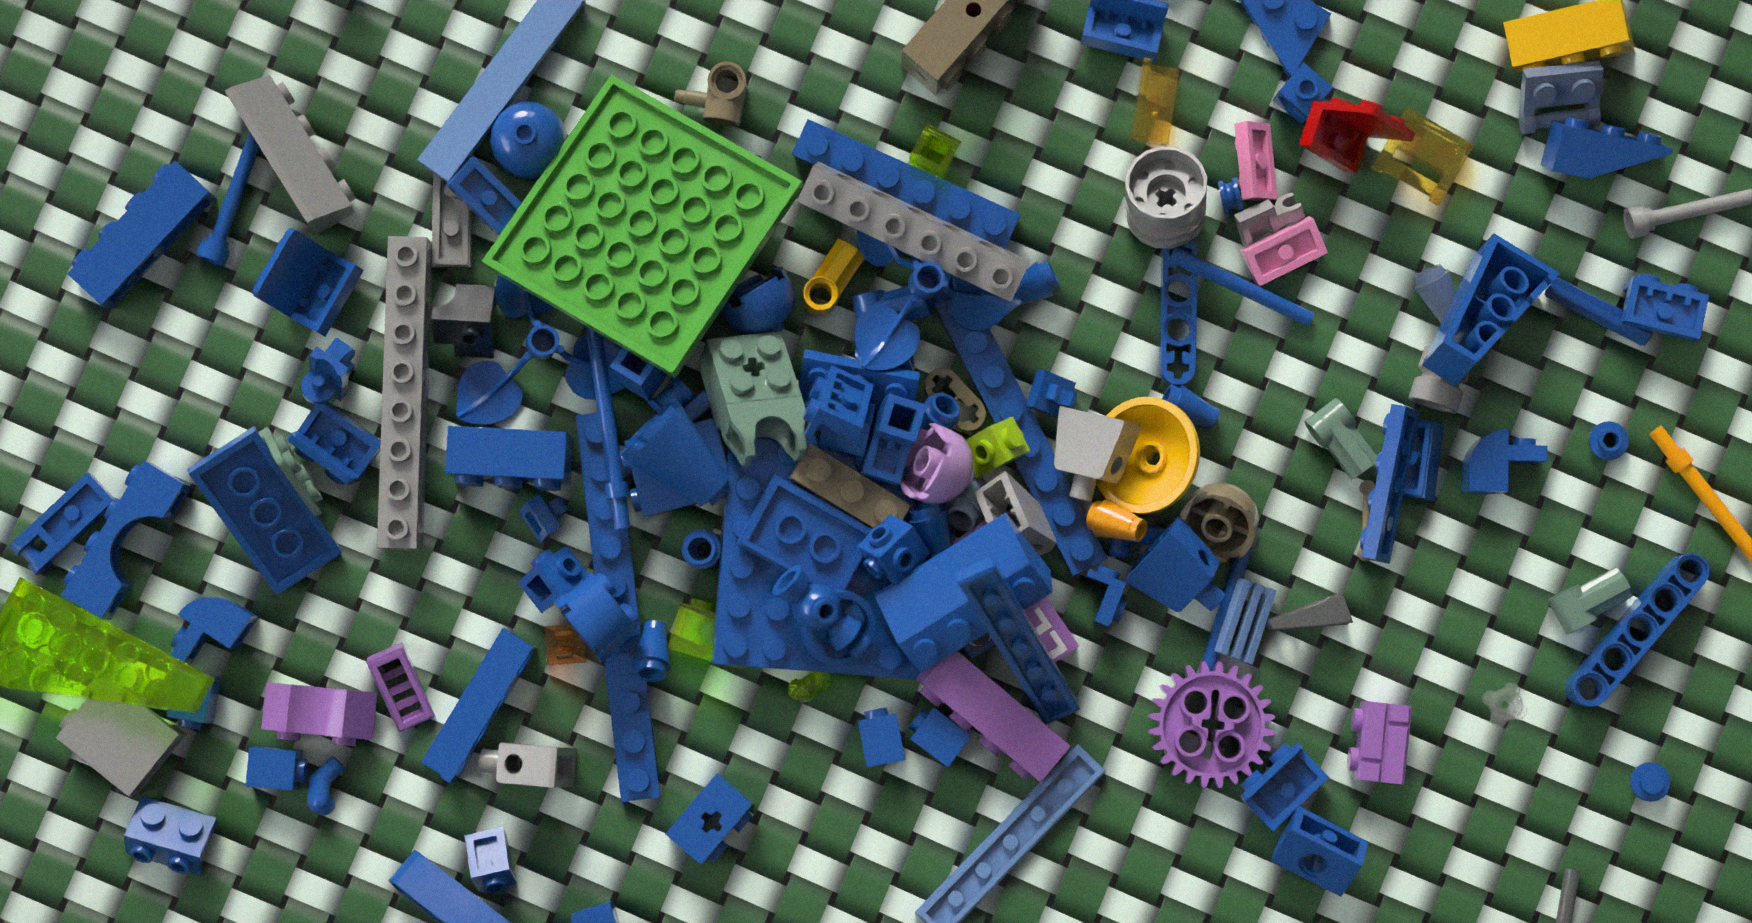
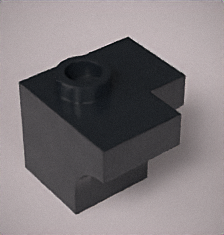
[431,284,498,359]

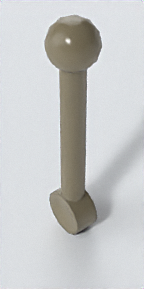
[1357,480,1375,561]

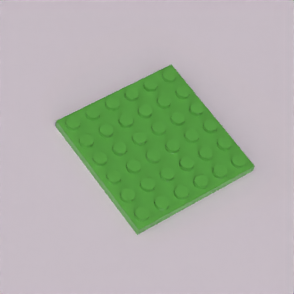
[482,74,804,378]

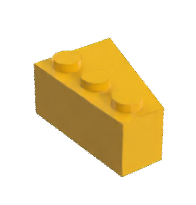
[1503,0,1635,72]

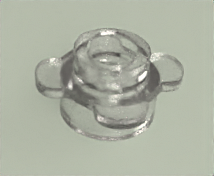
[1482,683,1527,727]

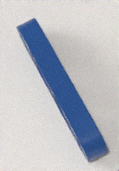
[1159,240,1198,387]

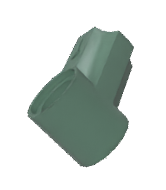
[1304,398,1377,480]
[1548,567,1633,635]

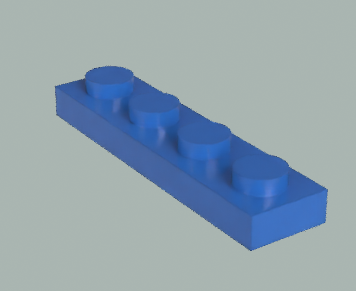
[1360,404,1420,564]

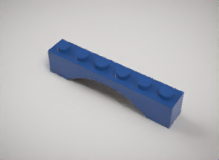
[792,119,1021,249]

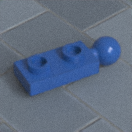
[446,157,522,237]

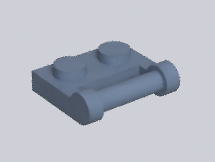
[1519,61,1603,134]

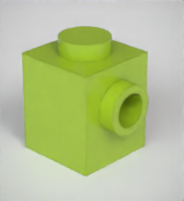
[965,416,1030,478]

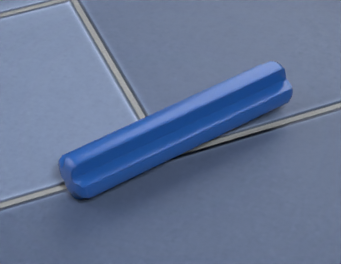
[1544,277,1653,346]

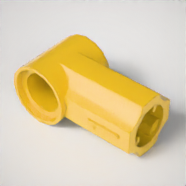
[803,239,865,316]

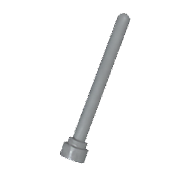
[1623,189,1752,239]

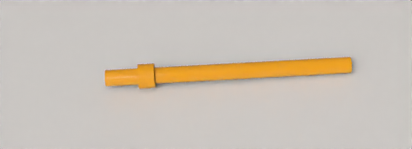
[1649,425,1752,564]

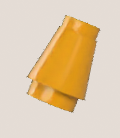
[1086,499,1147,542]

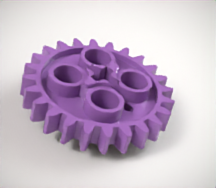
[1147,661,1275,788]

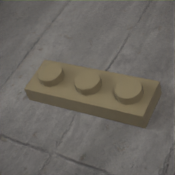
[789,444,911,529]

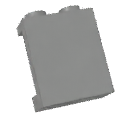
[56,676,187,797]

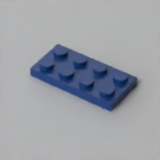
[187,426,342,595]

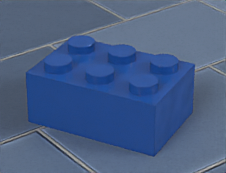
[445,426,574,491]

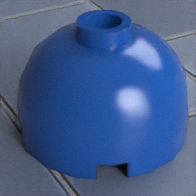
[490,101,568,180]
[720,266,795,335]

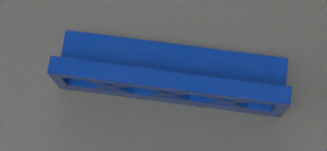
[421,628,538,783]

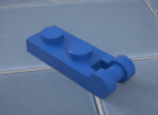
[9,472,115,576]

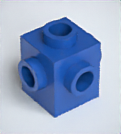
[857,514,930,584]
[518,546,587,614]

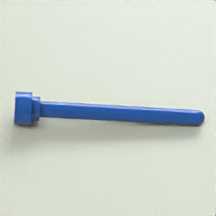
[195,131,260,267]

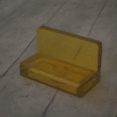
[1129,57,1179,146]

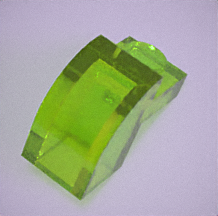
[908,124,962,180]

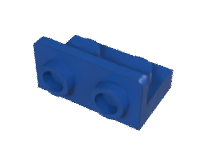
[1620,274,1709,342]
[802,365,874,439]

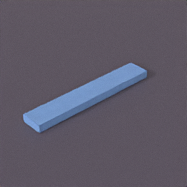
[417,0,586,183]
[914,744,1106,923]

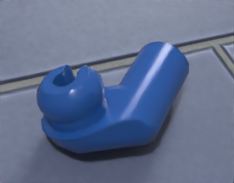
[307,755,346,816]

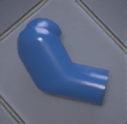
[1107,525,1165,558]

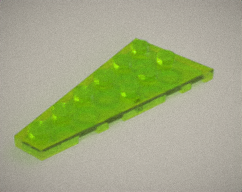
[0,577,215,714]

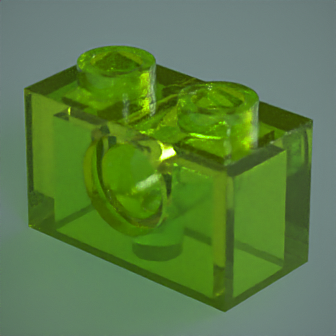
[668,598,745,671]

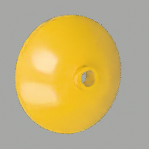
[1096,397,1200,514]

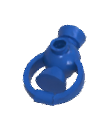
[772,565,876,666]

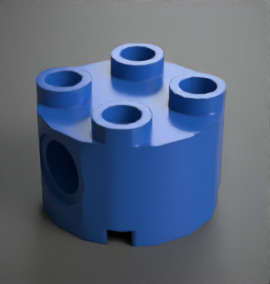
[553,572,642,662]

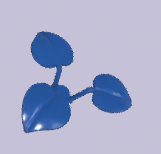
[854,230,1022,371]
[456,275,625,425]

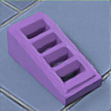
[367,642,435,733]

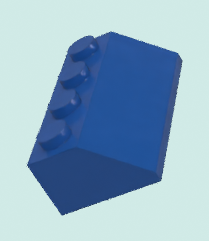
[875,512,1052,673]

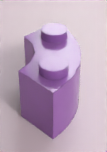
[261,682,377,746]

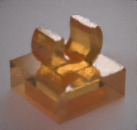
[545,625,587,665]

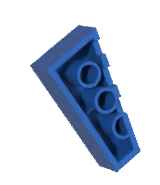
[1422,233,1560,386]

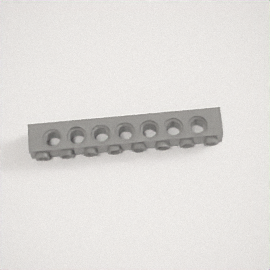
[377,236,433,551]

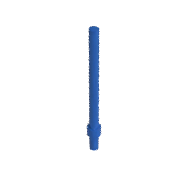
[586,326,630,531]

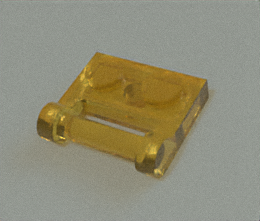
[1371,107,1474,206]

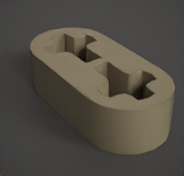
[924,368,986,432]

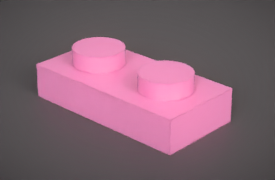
[1234,121,1278,202]
[1241,216,1328,286]

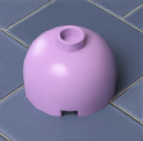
[900,423,974,504]

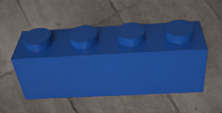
[67,160,216,310]

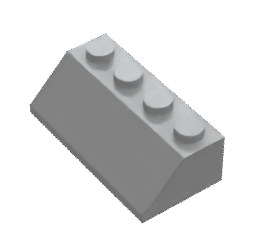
[225,75,356,236]

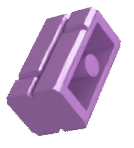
[1347,701,1412,785]

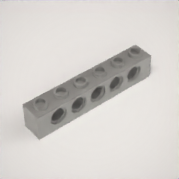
[797,161,1030,302]

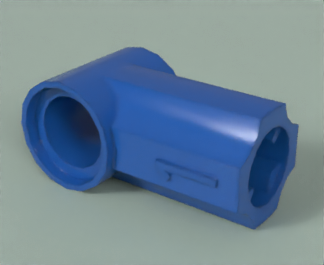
[852,286,933,321]

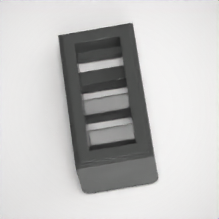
[1266,594,1353,630]

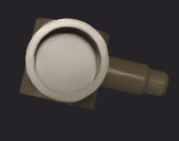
[674,61,748,127]

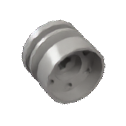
[1125,146,1207,249]

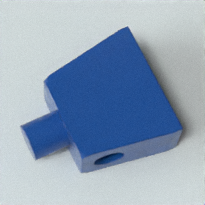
[1125,516,1225,612]

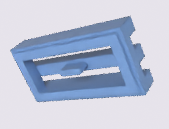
[1214,577,1276,665]

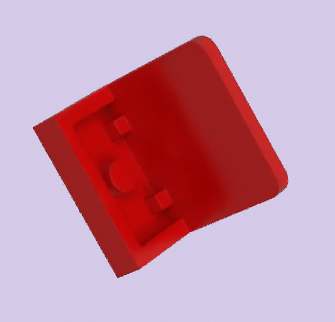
[1299,98,1416,173]

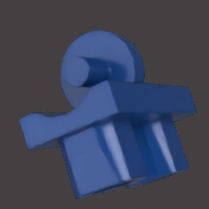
[301,338,355,405]

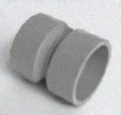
[1408,346,1471,414]

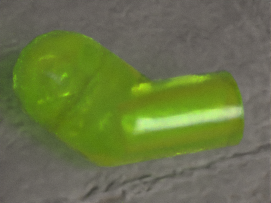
[788,672,831,702]

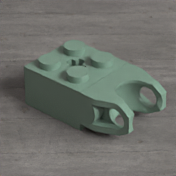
[698,331,807,467]

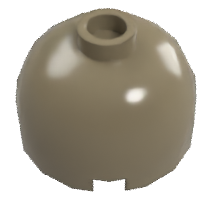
[1180,482,1260,563]

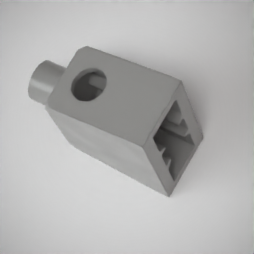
[1054,406,1141,502]
[974,471,1056,556]
[479,743,577,788]

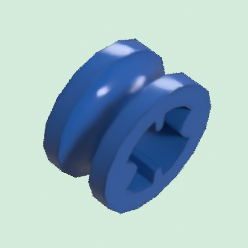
[1218,177,1244,215]

